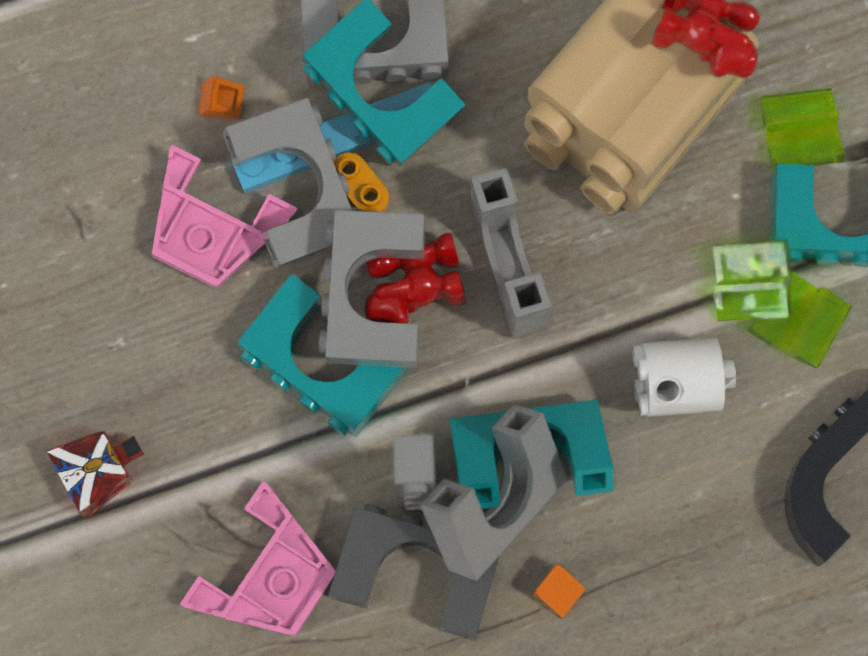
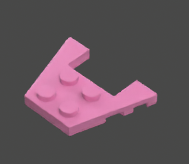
[152,145,298,289]
[180,481,336,637]

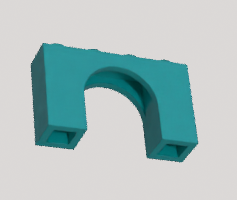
[302,0,466,167]
[770,163,868,267]
[237,274,410,437]
[450,399,613,509]

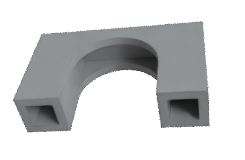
[301,0,449,87]
[222,98,358,269]
[470,168,552,339]
[319,210,426,368]
[420,404,567,581]

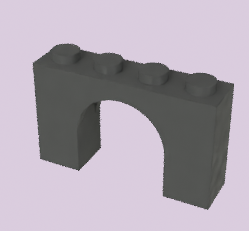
[329,504,499,641]

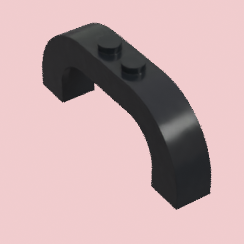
[784,390,868,567]

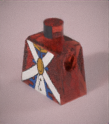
[47,431,144,518]

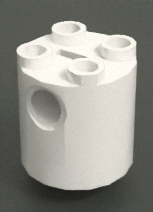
[632,337,736,417]

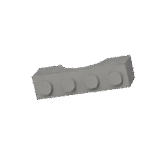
[393,434,435,513]

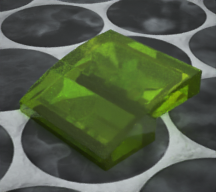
[760,88,845,171]
[713,239,791,322]
[748,268,852,368]

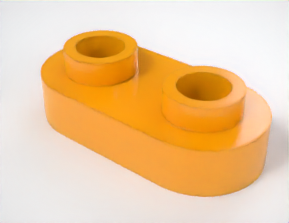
[333,153,389,212]

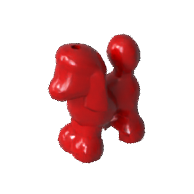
[651,0,760,78]
[364,233,466,324]

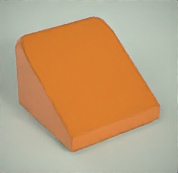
[198,76,245,120]
[533,563,586,619]

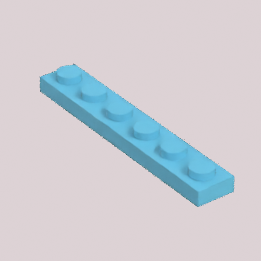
[231,82,432,194]

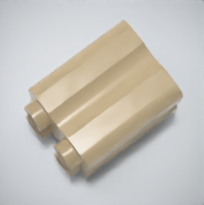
[524,0,759,215]

